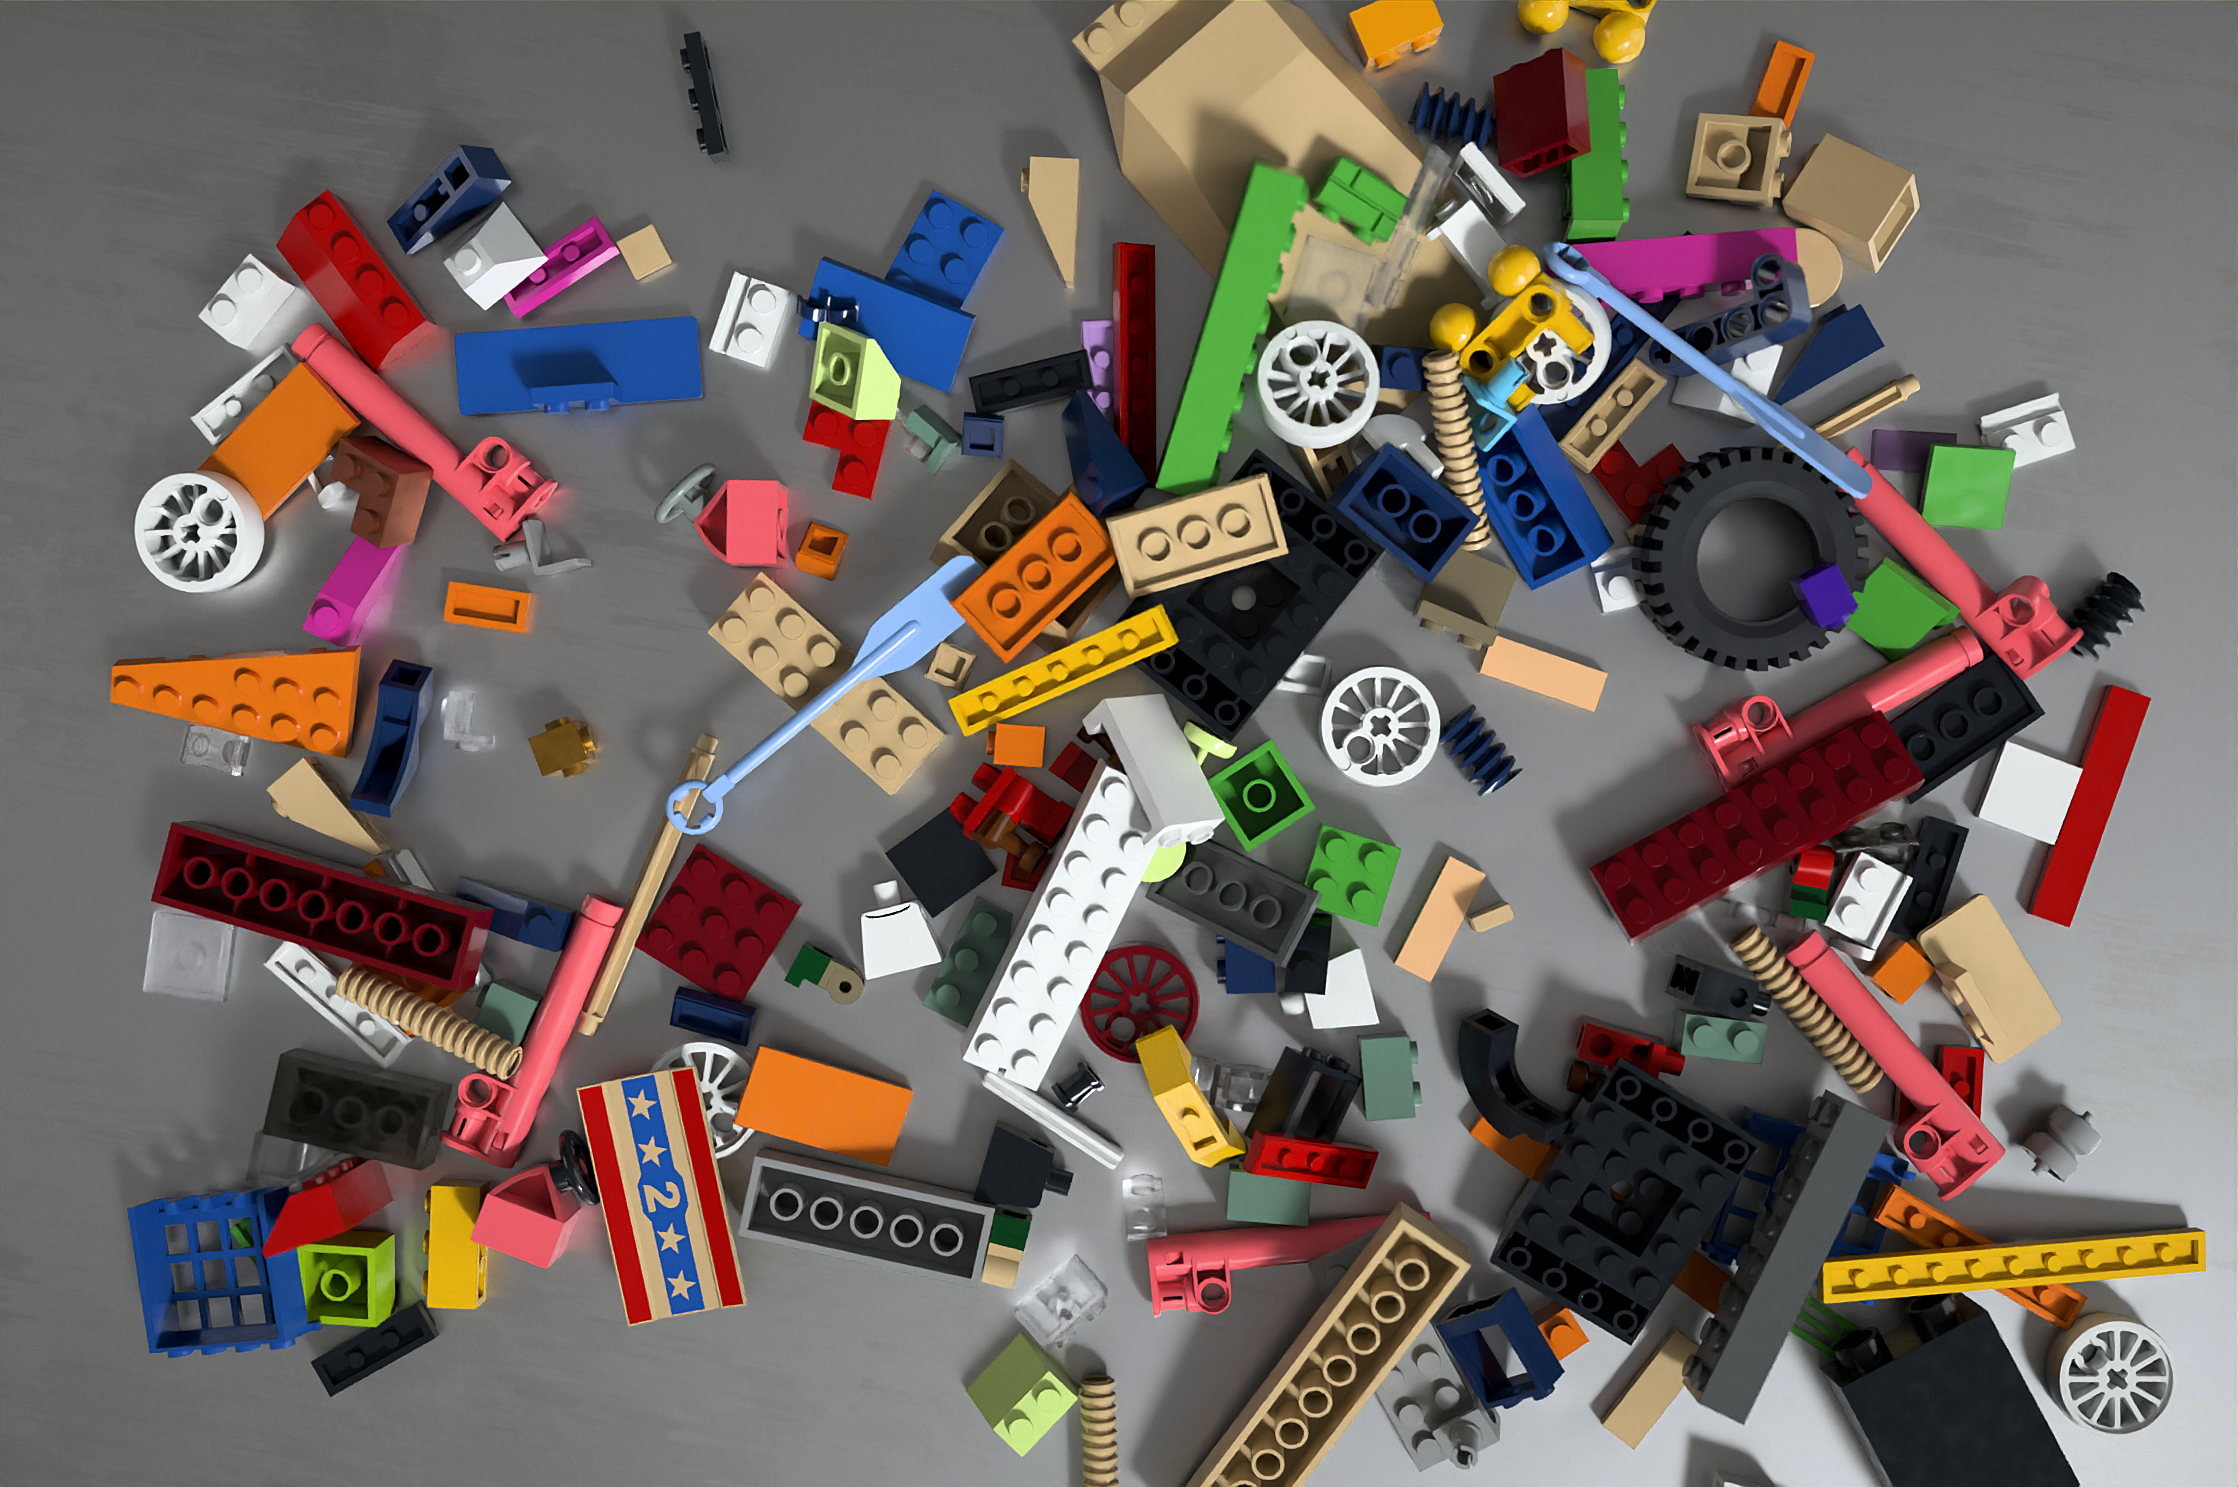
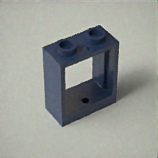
[1436,1287,1565,1410]

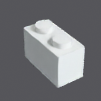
[198,253,297,349]

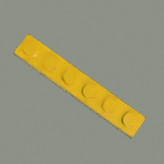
[947,603,1179,737]

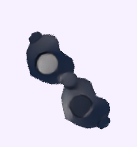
[796,294,859,324]

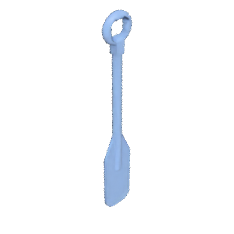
[1542,241,1873,499]
[665,554,985,835]

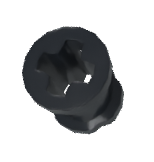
[1051,1060,1105,1114]

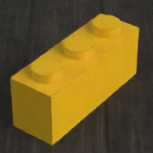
[422,1179,490,1309]

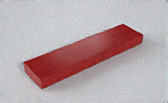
[1242,1130,1379,1189]

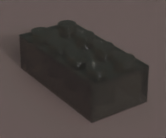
[262,1048,452,1171]

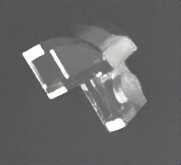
[1190,1055,1274,1113]

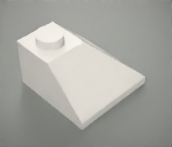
[441,202,549,311]

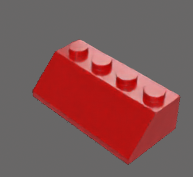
[276,189,439,374]
[262,1153,393,1258]

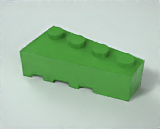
[1560,68,1630,245]

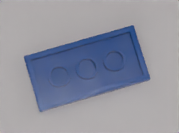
[798,256,976,393]

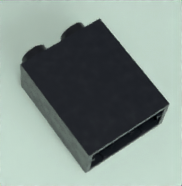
[1820,1293,2081,1487]

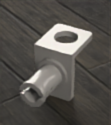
[493,520,591,575]
[1433,1391,1501,1469]

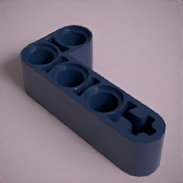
[1649,252,1812,377]

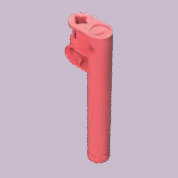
[291,323,558,543]
[1839,446,2084,681]
[1692,625,1983,793]
[438,892,624,1169]
[1784,929,2006,1201]
[1147,1211,1431,1317]

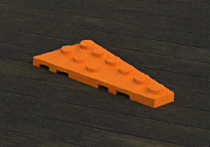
[110,645,361,759]

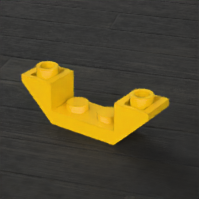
[1135,1024,1248,1169]

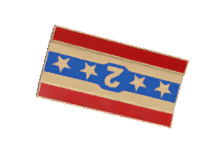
[576,1065,748,1327]

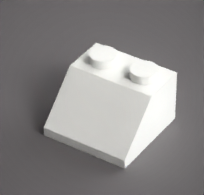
[1669,334,1783,430]

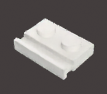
[709,272,792,369]
[1976,392,2076,468]
[1590,545,1647,613]
[1819,850,1913,951]

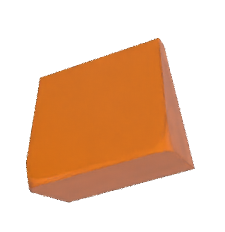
[795,522,849,581]

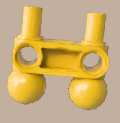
[1517,0,1657,64]
[1430,245,1596,412]

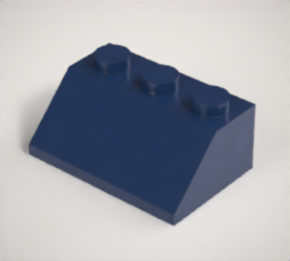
[1326,442,1481,584]

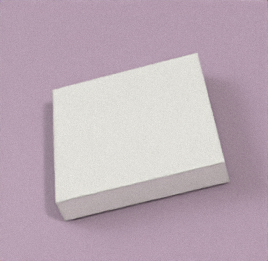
[1451,141,1525,229]
[1974,741,2083,845]

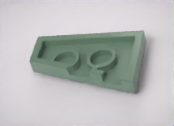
[922,896,1013,1028]

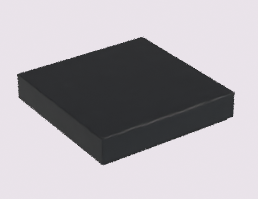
[885,806,998,919]

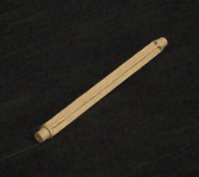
[1626,374,1920,544]
[576,732,719,1036]

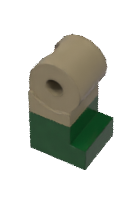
[784,941,865,1005]

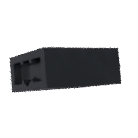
[1244,1045,1362,1141]

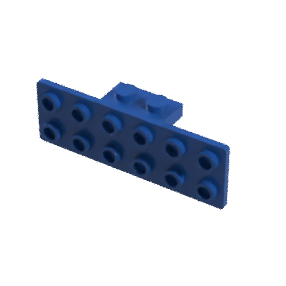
[454,316,703,416]

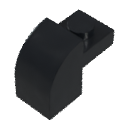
[1284,913,1332,995]

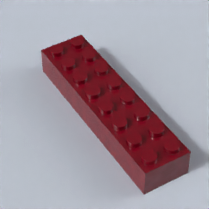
[1590,709,1925,946]
[151,821,495,991]

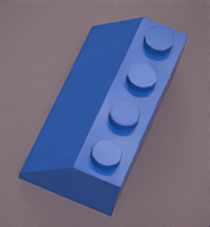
[1471,403,1615,591]

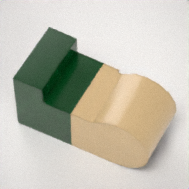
[981,1206,1033,1290]

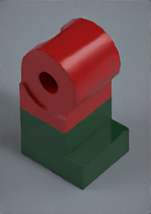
[1780,844,1834,922]

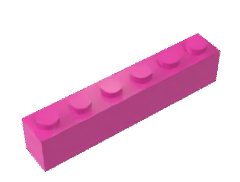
[1543,227,1798,309]

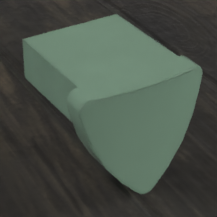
[904,405,962,475]

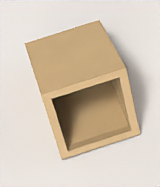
[1782,133,1920,274]

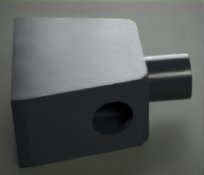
[1665,954,1771,1021]
[973,1120,1074,1208]

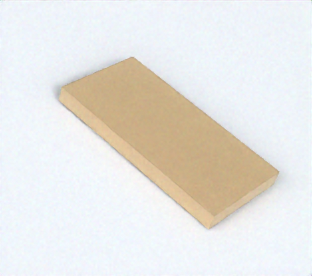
[1106,472,1288,599]

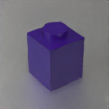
[1789,561,1859,630]

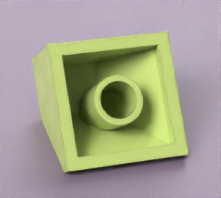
[809,321,901,420]

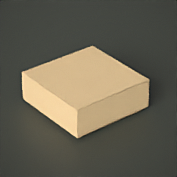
[616,224,673,281]
[924,641,978,693]
[1466,901,1515,933]

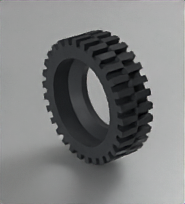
[1632,446,1869,672]

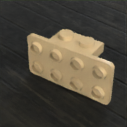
[1917,893,2061,1064]

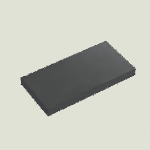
[1145,839,1323,968]

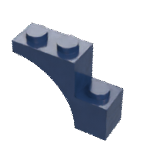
[350,659,433,818]

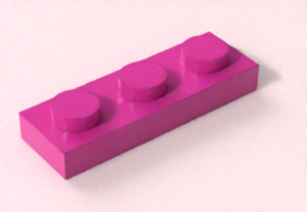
[503,216,620,319]

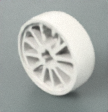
[1486,278,1612,404]
[1254,320,1380,449]
[134,470,265,593]
[1317,665,1441,787]
[649,1036,757,1159]
[2046,1312,2178,1439]

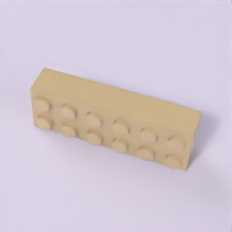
[707,571,948,796]

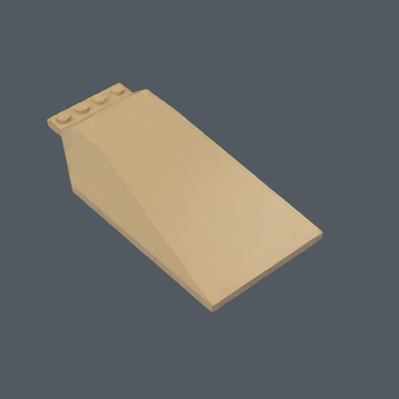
[1072,0,1536,423]

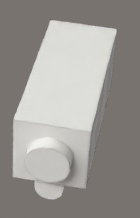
[1425,198,1508,311]

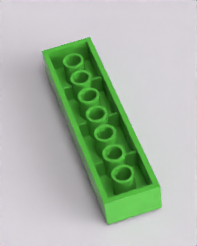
[1156,155,1310,496]

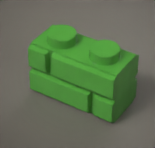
[1310,155,1412,246]

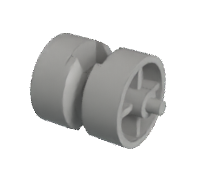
[2021,1104,2103,1183]

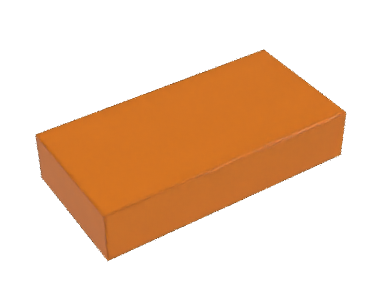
[1748,40,1816,132]
[443,581,533,634]

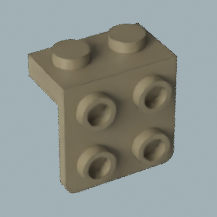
[1412,549,1516,651]

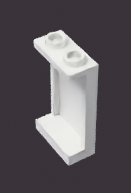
[1082,693,1225,849]

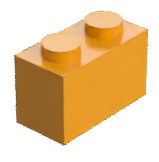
[1346,0,1444,68]

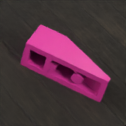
[301,535,402,647]

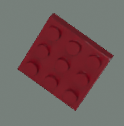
[634,842,803,1004]

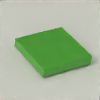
[1918,442,2016,530]
[1845,556,1951,662]

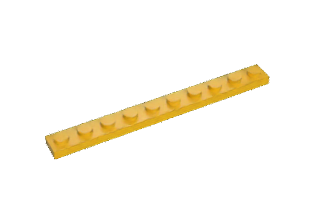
[1816,1227,2206,1304]

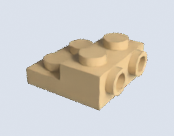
[1686,113,1792,208]

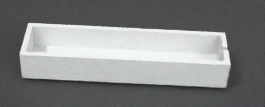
[959,757,1158,1091]

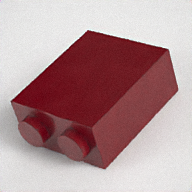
[1493,47,1591,179]

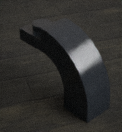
[1458,1008,1572,1145]

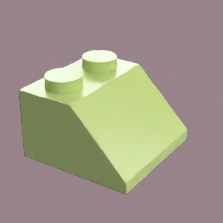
[966,1331,1079,1457]

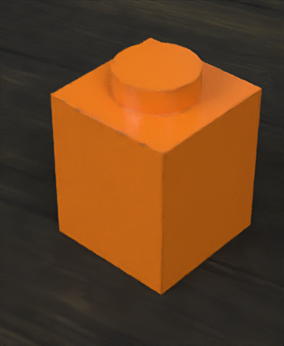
[987,723,1047,768]
[1861,938,1936,1005]
[1531,1300,1589,1361]

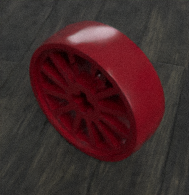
[1079,941,1200,1064]

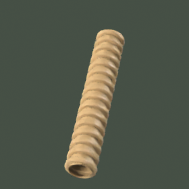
[1422,349,1492,551]
[1729,924,1884,1094]
[336,964,522,1080]
[1079,1375,1119,1487]

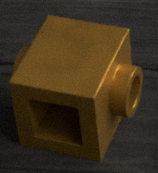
[528,716,598,778]

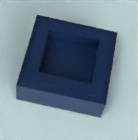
[961,412,1005,458]

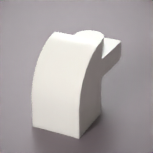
[1347,414,1445,481]

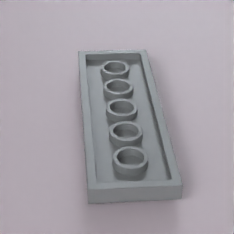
[1308,1226,1473,1472]

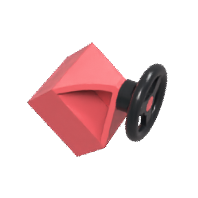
[470,1129,600,1269]

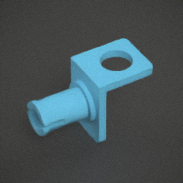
[1462,357,1530,452]

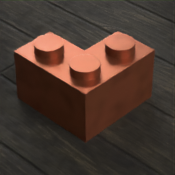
[331,436,434,548]

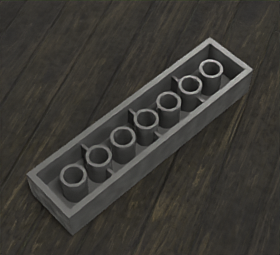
[1682,1090,1892,1425]

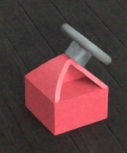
[654,462,788,568]

